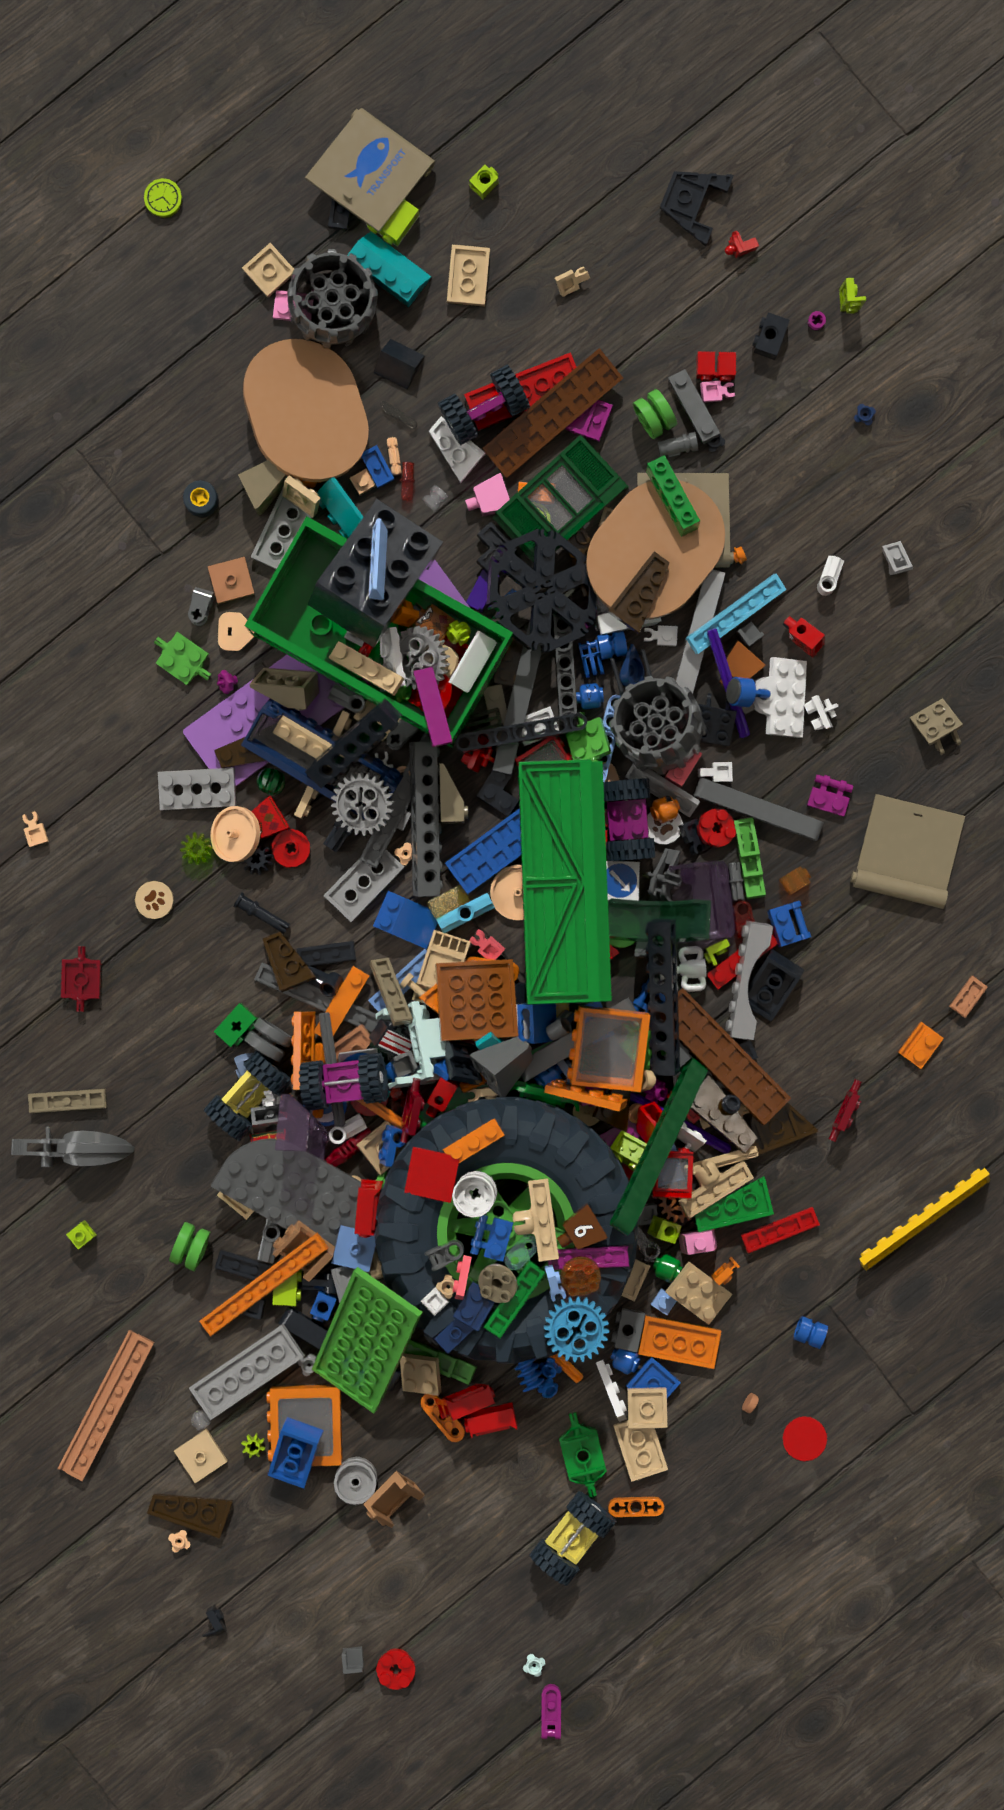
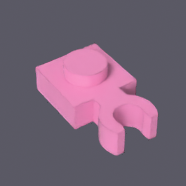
[700,381,735,403]

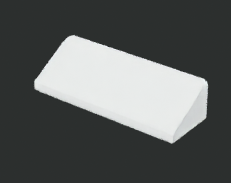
[449,631,497,693]

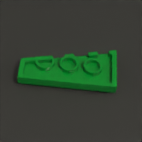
[694,1176,774,1232]

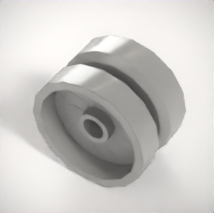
[334,1457,378,1505]

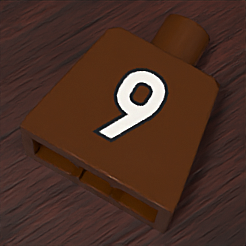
[557,1203,608,1250]

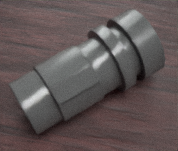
[658,432,699,457]

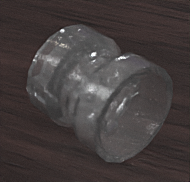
[422,485,449,512]

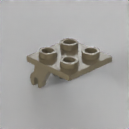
[910,698,963,755]

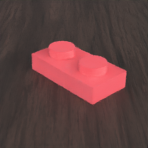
[452,1255,472,1300]

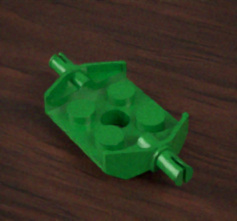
[559,1412,607,1497]

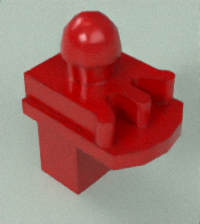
[725,231,759,258]

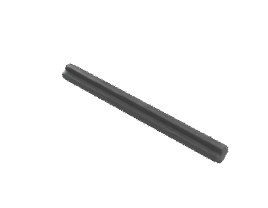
[319,1012,346,1127]

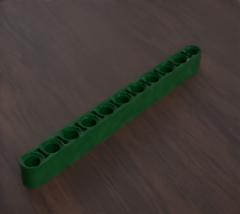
[610,1057,708,1236]

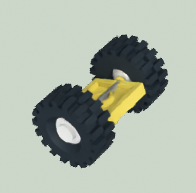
[204,1050,291,1141]
[529,1491,616,1586]

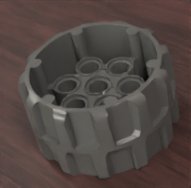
[287,249,378,349]
[609,676,707,775]

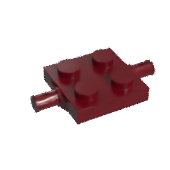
[61,946,101,1012]
[400,1078,424,1143]
[828,1079,862,1142]

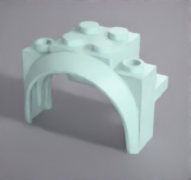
[376,1001,446,1089]

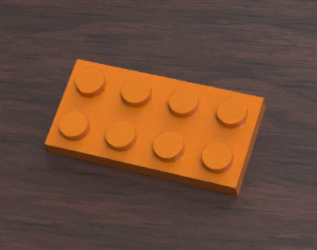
[291,1011,315,1090]
[544,1079,628,1112]
[638,1315,721,1369]

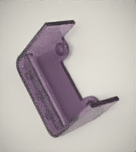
[669,861,735,943]
[275,1094,329,1160]

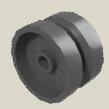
[245,1017,292,1062]

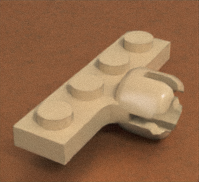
[678,1160,754,1219]
[513,1179,559,1262]

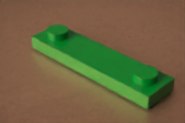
[484,1260,546,1338]

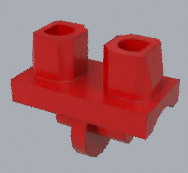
[461,736,495,773]

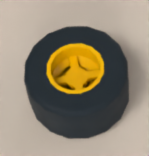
[183,480,219,517]

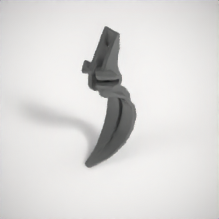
[634,848,682,958]
[11,1126,135,1167]

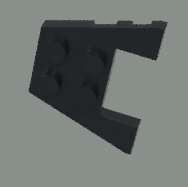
[660,171,734,246]

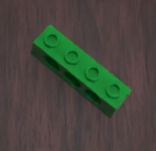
[646,455,700,537]

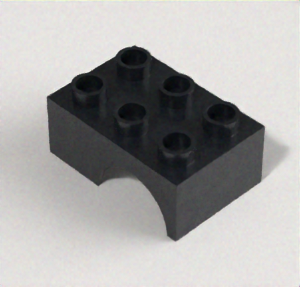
[307,499,443,648]

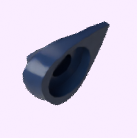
[619,644,645,687]

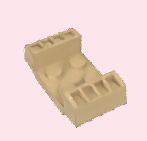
[412,930,471,1004]

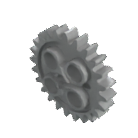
[399,626,450,690]
[331,772,394,836]

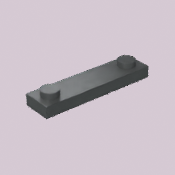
[668,369,720,444]

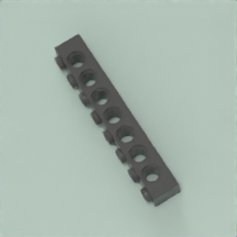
[409,742,443,897]

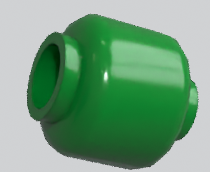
[653,1254,683,1283]

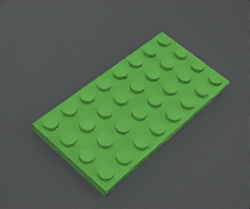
[312,1267,423,1413]

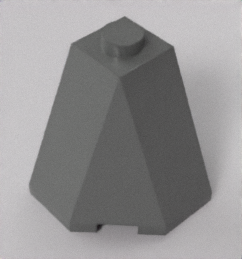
[470,1037,533,1097]

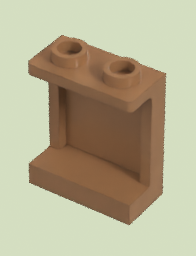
[273,1220,335,1282]
[364,1471,425,1528]

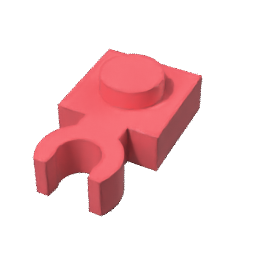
[469,929,505,960]

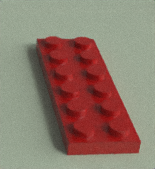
[464,352,576,431]

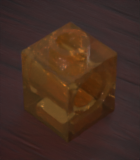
[779,866,811,895]

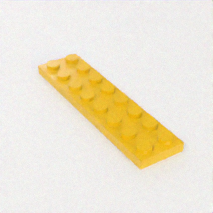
[859,1168,990,1271]

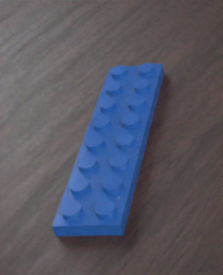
[445,808,521,894]

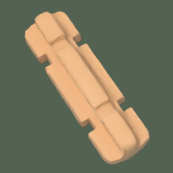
[387,437,402,476]

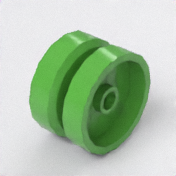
[632,389,677,439]
[169,1222,211,1271]

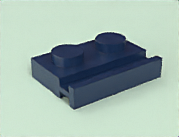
[452,1282,495,1332]

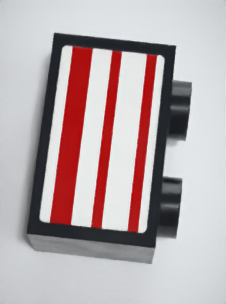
[369,1019,413,1056]

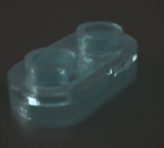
[505,1235,537,1270]

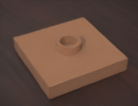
[208,557,255,604]

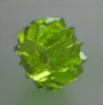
[180,832,213,865]

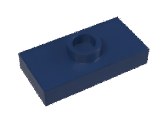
[434,1319,474,1353]

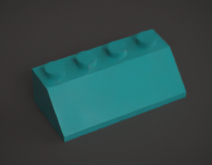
[347,231,432,308]
[317,477,363,539]

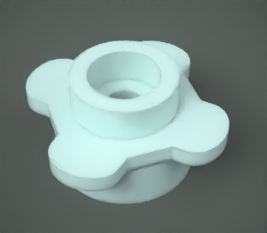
[523,1654,545,1677]

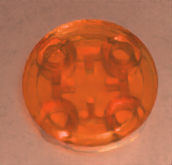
[560,1257,601,1296]

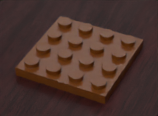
[435,959,518,1041]

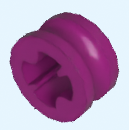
[808,311,826,330]

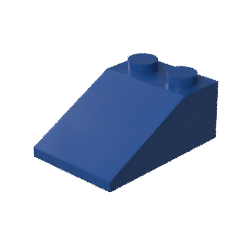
[373,891,442,949]
[268,1417,324,1488]

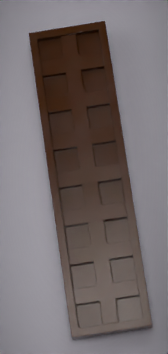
[482,348,623,478]
[660,988,791,1126]

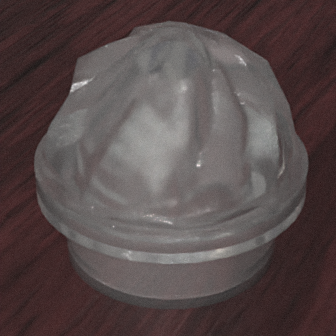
[191,1411,210,1431]

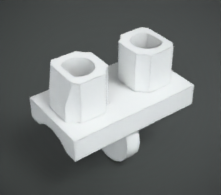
[804,695,839,730]

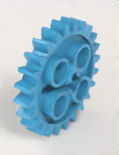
[544,1296,609,1362]

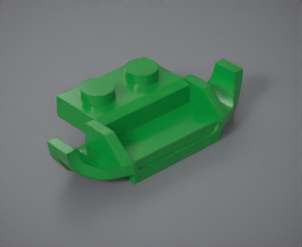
[507,1081,580,1112]

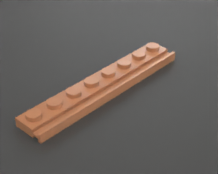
[57,1330,155,1481]

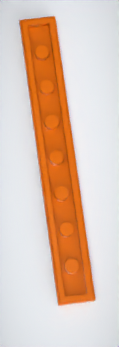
[199,1232,329,1337]

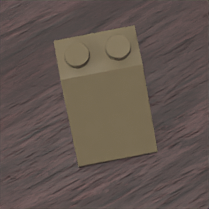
[249,668,319,711]
[440,764,468,824]

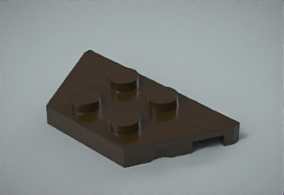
[750,1102,818,1155]

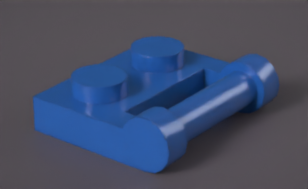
[767,900,812,947]

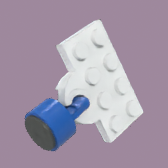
[726,657,807,738]

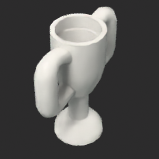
[659,946,706,992]

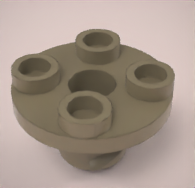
[478,1264,518,1303]

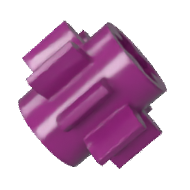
[644,1079,668,1104]

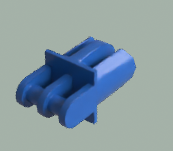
[578,639,604,678]

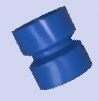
[597,631,628,660]
[793,1316,828,1349]

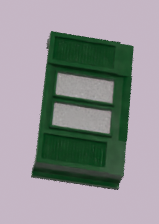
[492,435,629,563]

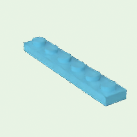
[686,574,786,654]

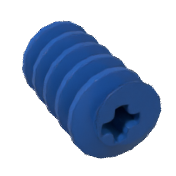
[515,1358,545,1392]

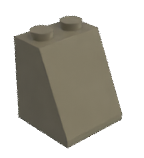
[238,460,288,516]

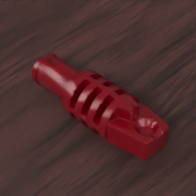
[325,1127,371,1167]

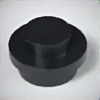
[721,1095,740,1114]

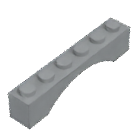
[725,921,773,1040]

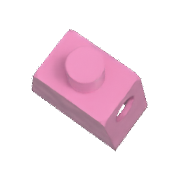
[465,473,510,516]
[679,1229,717,1255]

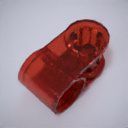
[733,901,755,938]

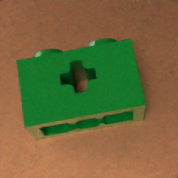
[214,1003,258,1047]

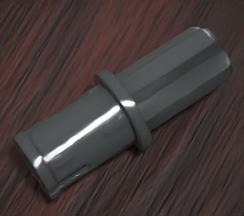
[728,862,744,901]

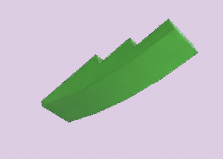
[734,818,766,899]
[404,1339,477,1385]

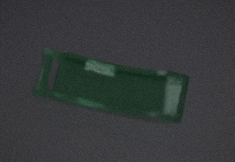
[608,898,711,942]

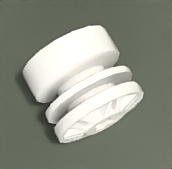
[452,1171,497,1217]

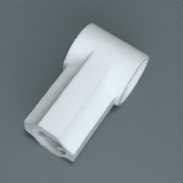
[817,556,844,596]
[329,1113,367,1144]

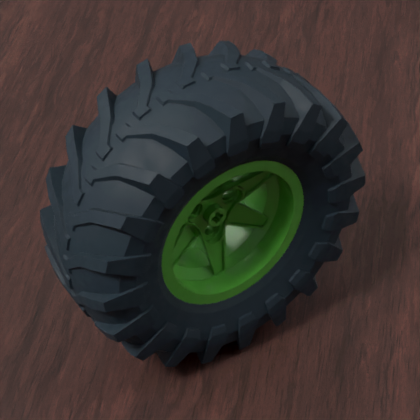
[375,1097,638,1364]

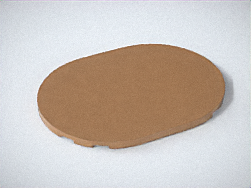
[243,339,369,482]
[586,480,725,620]

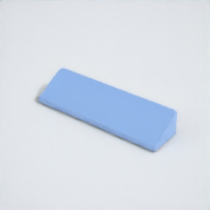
[368,518,388,600]

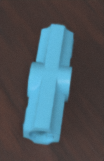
[436,893,495,933]

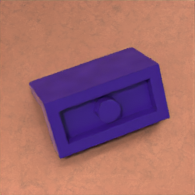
[466,570,500,613]

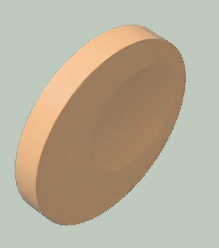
[211,806,260,862]
[490,865,524,920]

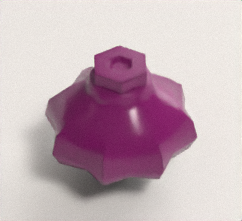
[217,670,238,694]

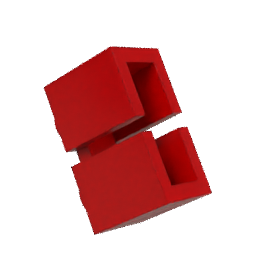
[696,352,736,382]

